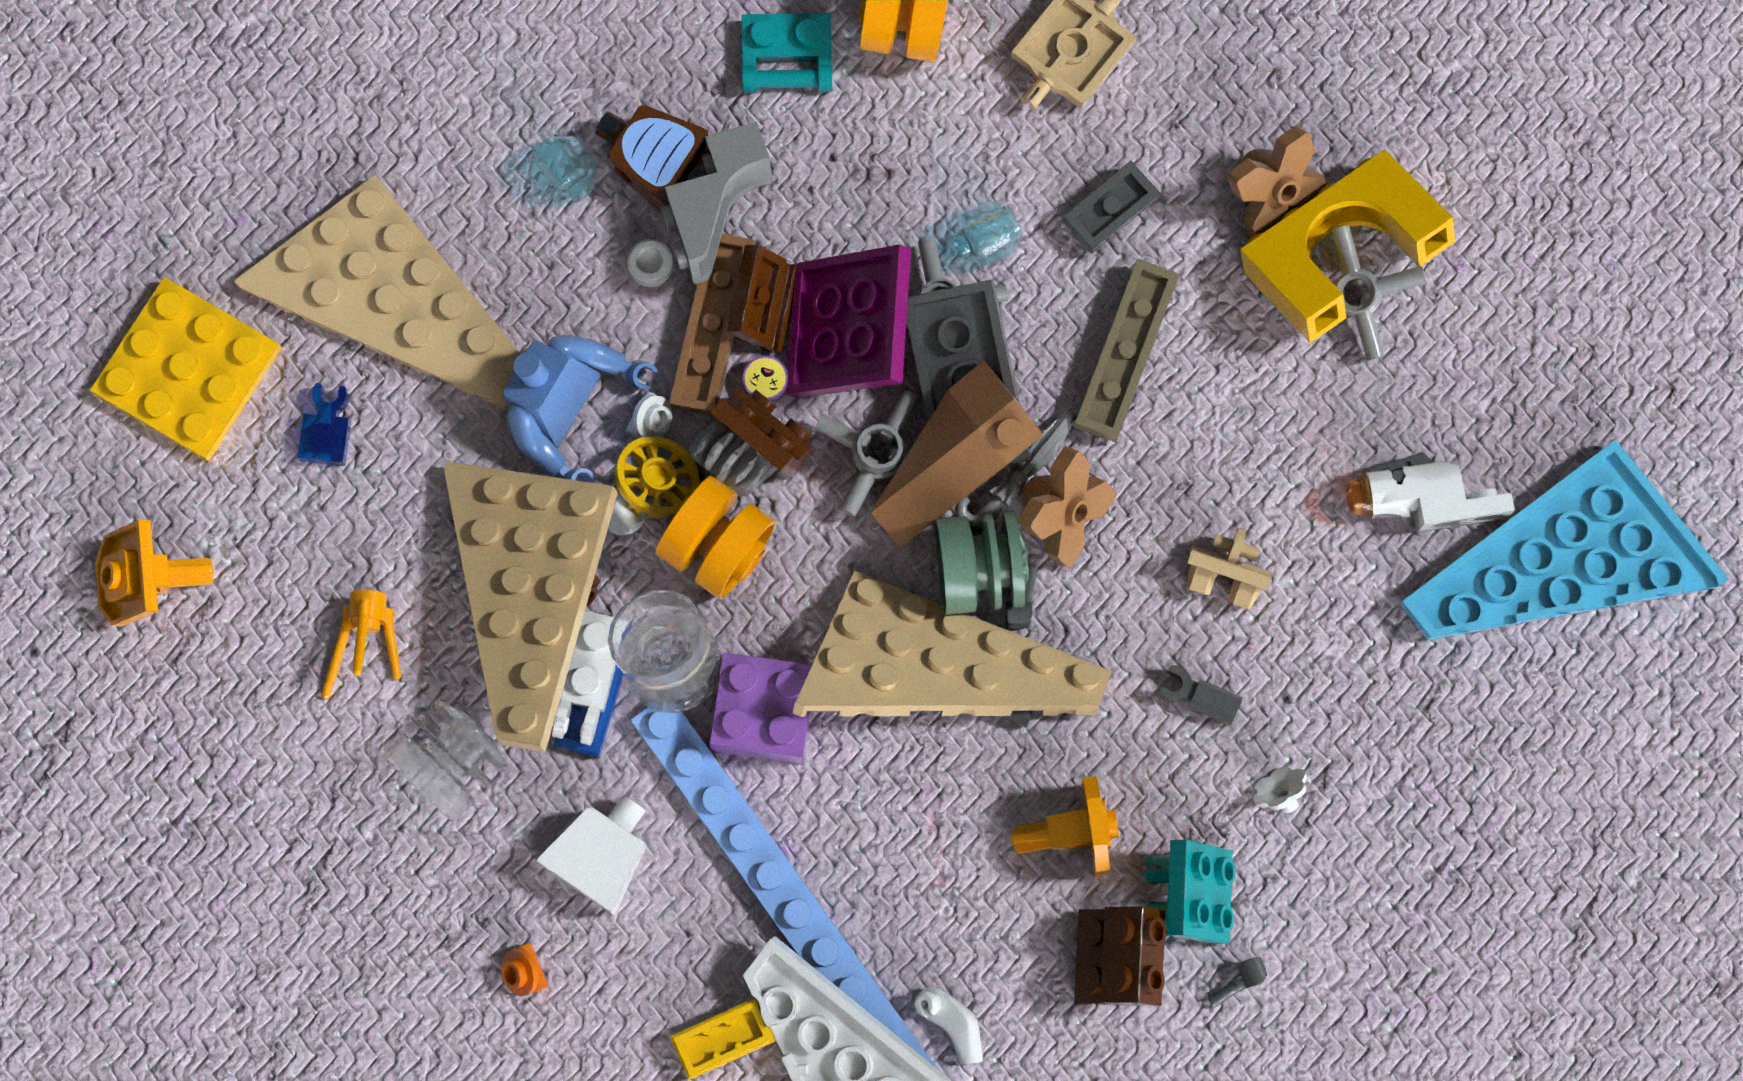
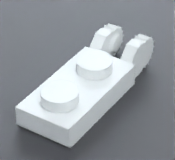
[552,611,627,746]

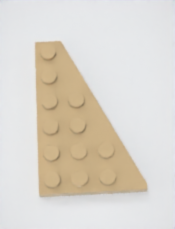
[234,175,520,411]
[444,461,618,752]
[792,571,1112,717]

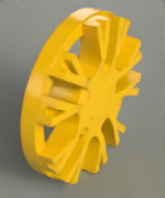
[614,436,700,520]

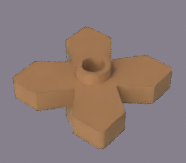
[1227,125,1327,237]
[1017,446,1117,568]

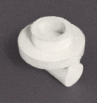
[625,391,672,439]
[608,486,646,535]

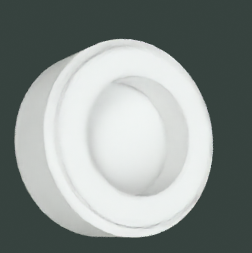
[627,239,673,287]

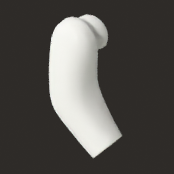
[914,987,983,1065]

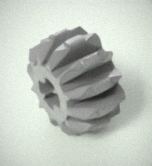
[690,421,770,496]

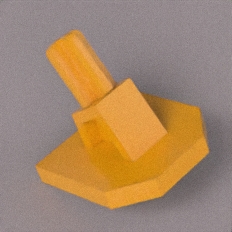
[95,520,214,626]
[1010,776,1119,878]

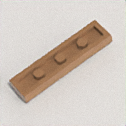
[669,234,756,416]

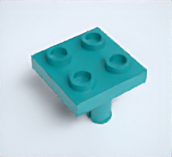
[1144,840,1236,944]

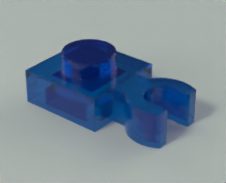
[297,383,352,466]

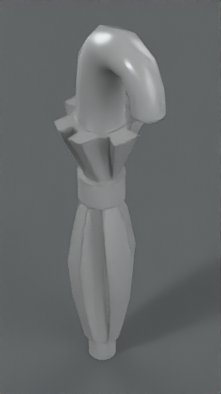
[954,409,1077,532]

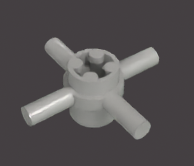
[815,390,919,517]

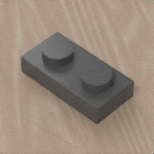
[1062,161,1161,254]

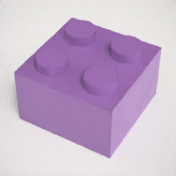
[710,652,812,765]

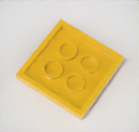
[90,277,282,462]

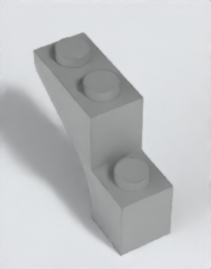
[660,122,773,284]

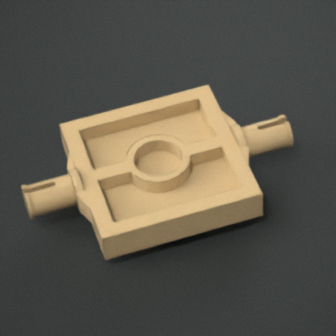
[1011,0,1136,110]

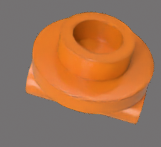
[501,943,549,996]

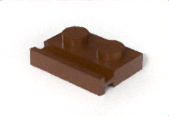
[727,244,797,352]

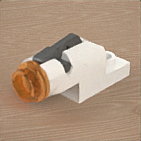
[1346,452,1515,533]

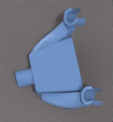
[502,335,658,483]

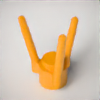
[321,590,401,699]

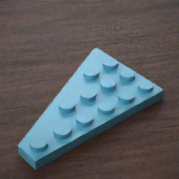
[1399,439,1729,640]

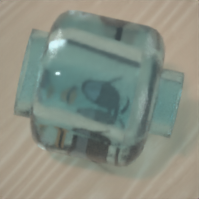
[531,134,598,202]
[952,201,1023,268]

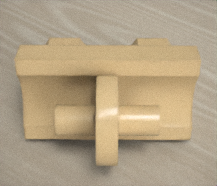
[1187,527,1271,610]

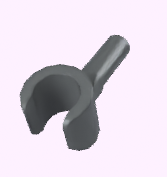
[1006,566,1038,629]
[1208,957,1267,1008]

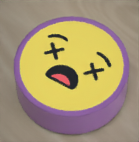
[743,356,788,403]

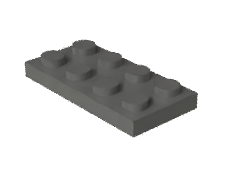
[907,279,1031,464]

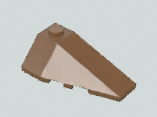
[871,360,1043,548]

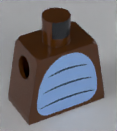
[595,105,708,212]

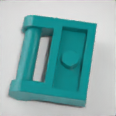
[742,13,832,93]

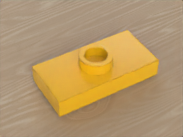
[670,998,776,1081]

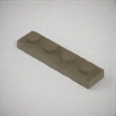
[1074,258,1180,443]

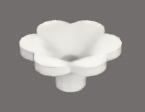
[1253,766,1307,813]

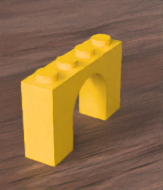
[1240,149,1455,343]

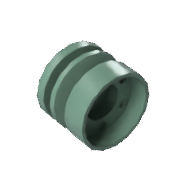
[935,511,1029,615]

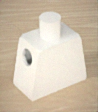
[537,795,646,915]

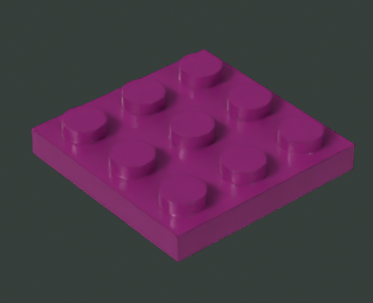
[786,244,911,398]

